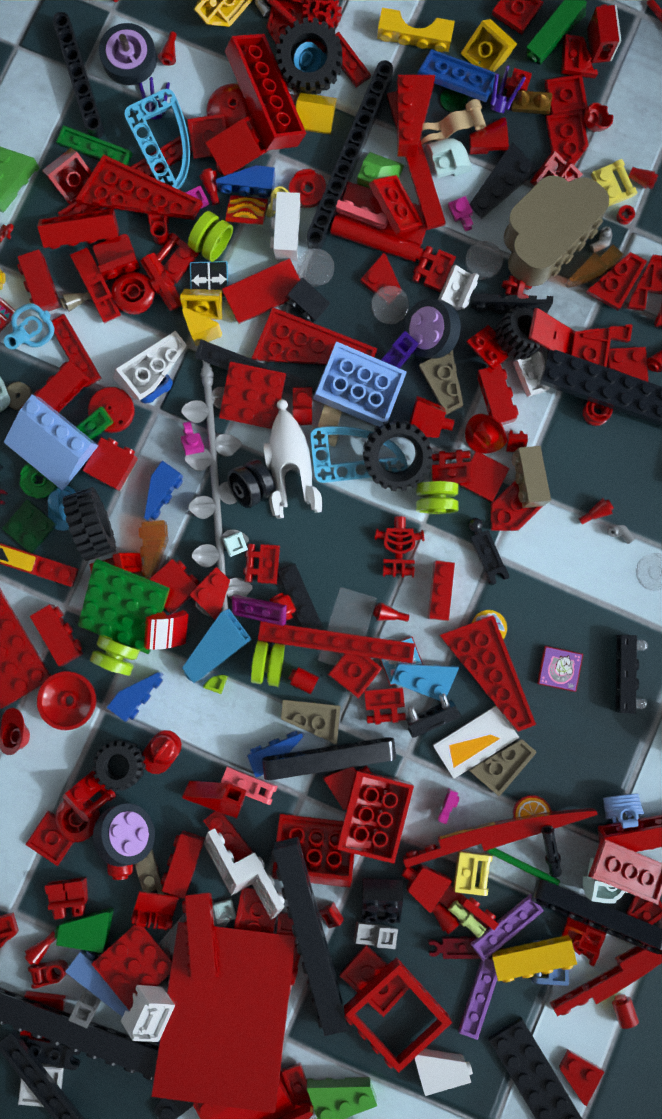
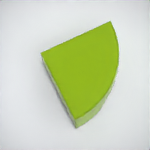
[203,675,228,694]

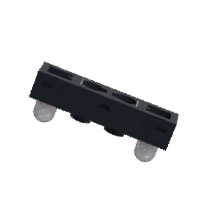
[615,635,648,714]

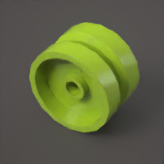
[188,211,233,262]
[416,481,458,514]
[90,635,140,676]
[251,641,285,687]

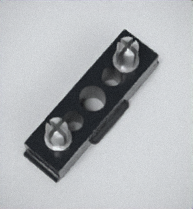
[406,693,461,738]

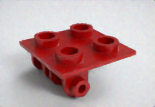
[466,325,509,370]
[131,891,178,930]

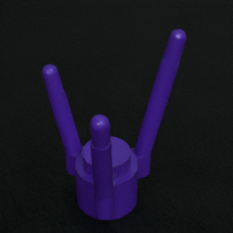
[490,65,526,113]
[138,77,170,119]

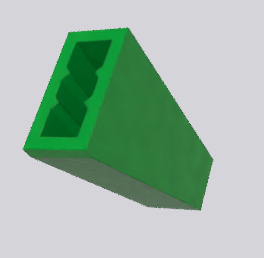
[527,0,587,65]

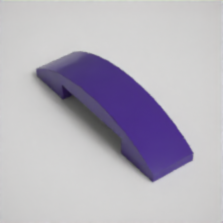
[381,331,419,369]

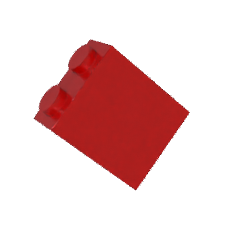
[205,116,269,176]

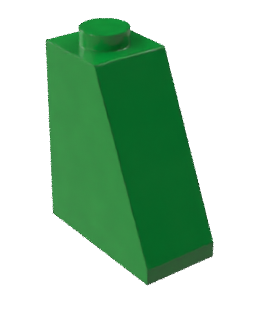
[54,908,114,953]

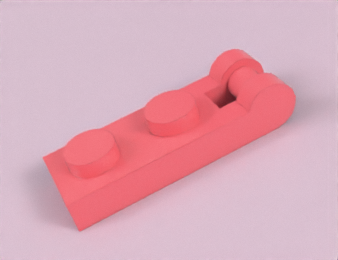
[336,200,388,229]
[221,766,278,805]

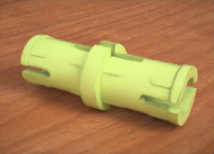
[448,900,486,938]

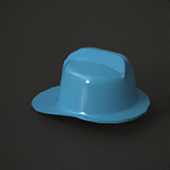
[293,42,327,72]
[47,486,76,531]

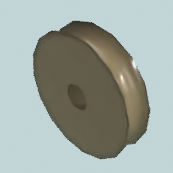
[6,382,33,410]

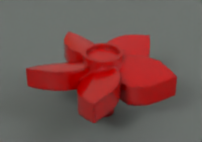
[0,224,14,243]

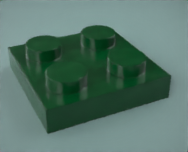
[2,500,57,553]

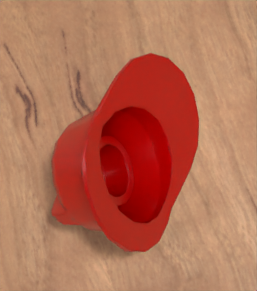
[0,708,30,755]
[142,730,182,774]

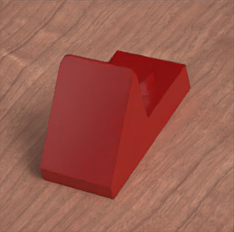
[293,387,312,425]

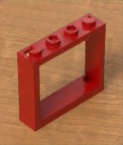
[343,957,452,1073]

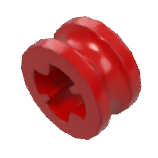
[616,205,635,225]

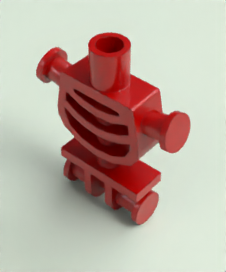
[374,516,425,578]

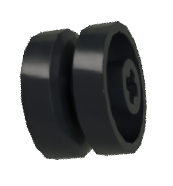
[227,459,275,508]

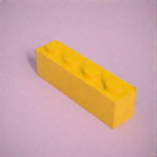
[492,935,577,983]

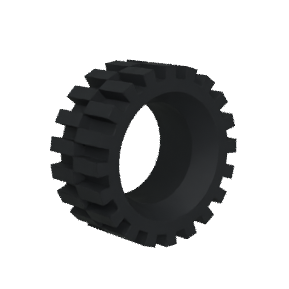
[276,17,343,95]
[363,420,433,491]
[62,487,116,561]

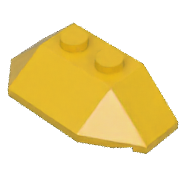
[194,0,252,27]

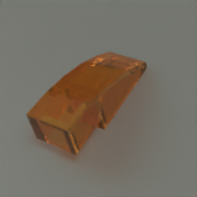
[565,245,624,288]

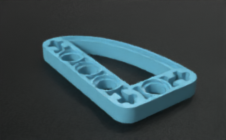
[125,89,190,190]
[310,426,407,483]

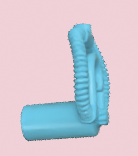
[4,303,55,349]

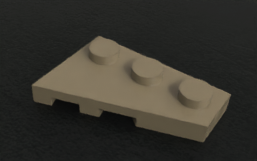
[419,350,463,415]
[281,700,341,745]
[469,739,537,796]

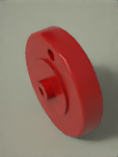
[88,387,135,433]

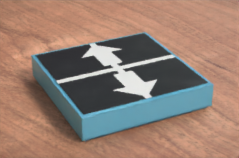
[190,261,229,300]

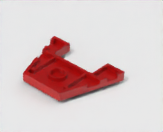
[627,254,662,311]
[570,324,633,367]

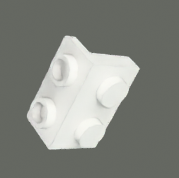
[438,265,479,310]
[513,351,550,397]

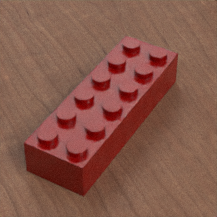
[225,34,306,151]

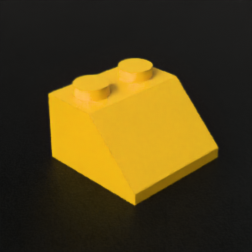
[461,19,517,72]

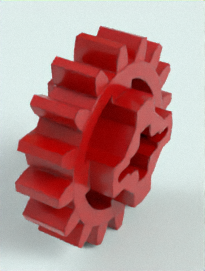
[302,0,342,29]

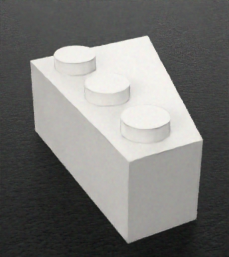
[270,192,300,262]

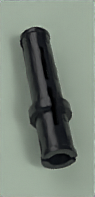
[541,825,562,878]

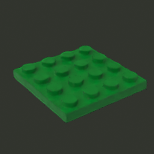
[78,559,170,655]

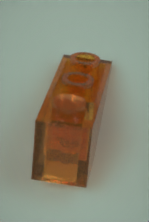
[139,520,169,579]

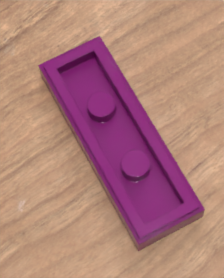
[232,595,286,626]

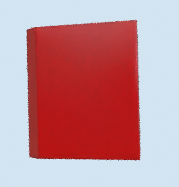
[319,902,344,929]

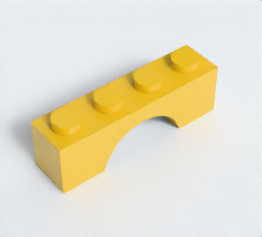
[377,7,455,52]

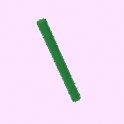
[486,848,560,886]

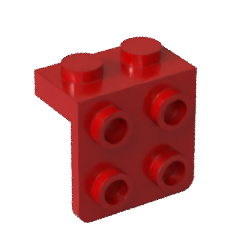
[93,234,140,281]

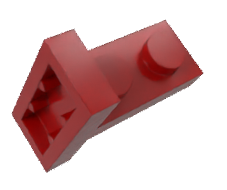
[89,553,144,573]

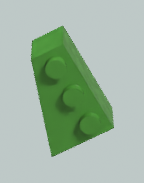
[0,147,40,213]
[307,1077,377,1119]

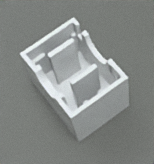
[121,985,175,1042]

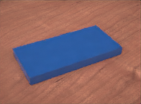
[417,49,499,102]

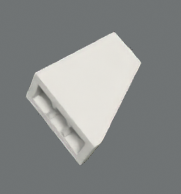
[415,1049,473,1096]

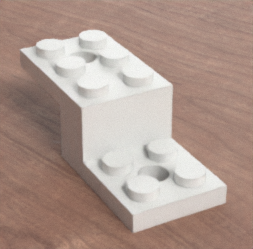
[204,828,285,920]

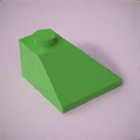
[357,152,404,189]

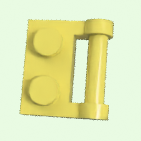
[591,159,638,207]
[453,851,493,896]

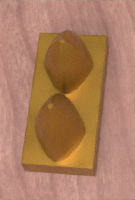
[512,90,552,114]

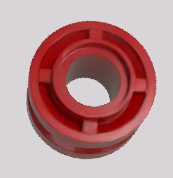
[583,401,613,426]

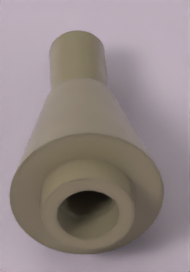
[60,292,92,312]

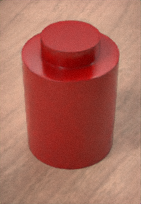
[288,667,319,695]
[612,994,639,1029]

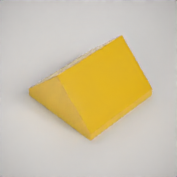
[296,93,337,135]
[180,289,222,320]
[182,307,222,346]

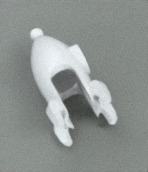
[264,399,322,519]

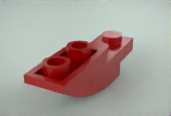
[70,248,121,324]

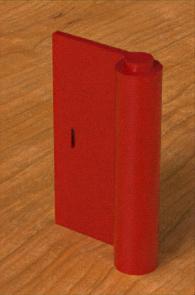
[330,182,427,262]

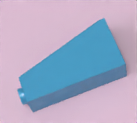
[182,609,252,684]

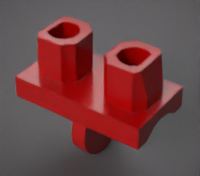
[502,276,532,299]

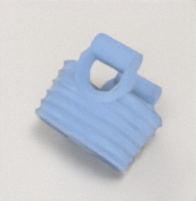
[603,793,644,828]

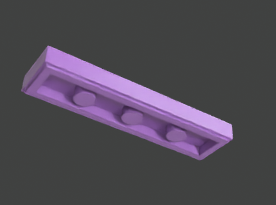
[470,894,543,961]
[458,957,498,1040]

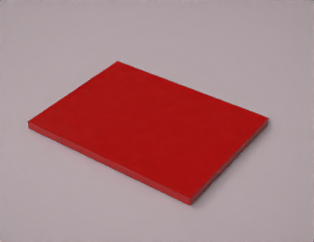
[151,922,296,1113]

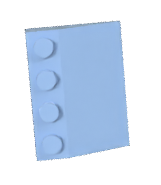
[313,341,406,427]
[4,395,99,490]

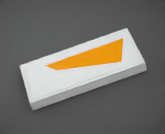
[433,705,519,779]

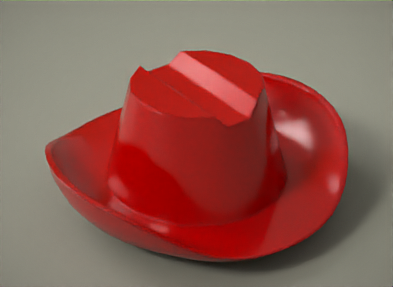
[111,272,155,315]
[465,413,507,454]
[55,800,100,842]

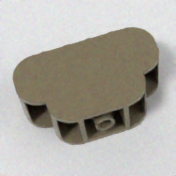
[504,176,609,286]

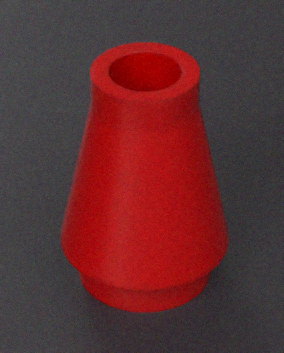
[628,167,658,189]
[432,903,460,934]

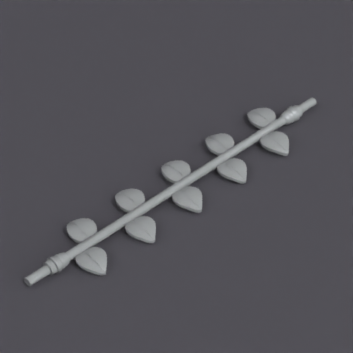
[181,360,253,616]

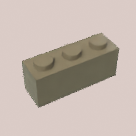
[512,446,551,508]

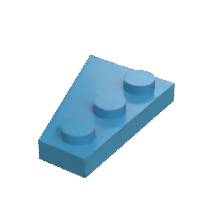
[390,663,459,702]

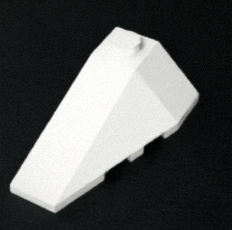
[113,331,187,401]

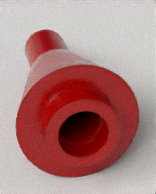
[158,31,177,66]
[199,168,220,206]
[647,350,662,372]
[578,498,614,525]
[373,602,410,622]
[25,931,56,965]

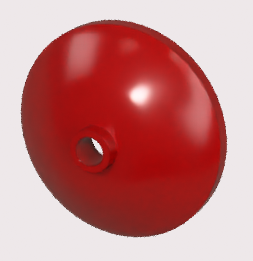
[206,83,251,128]
[37,671,96,730]

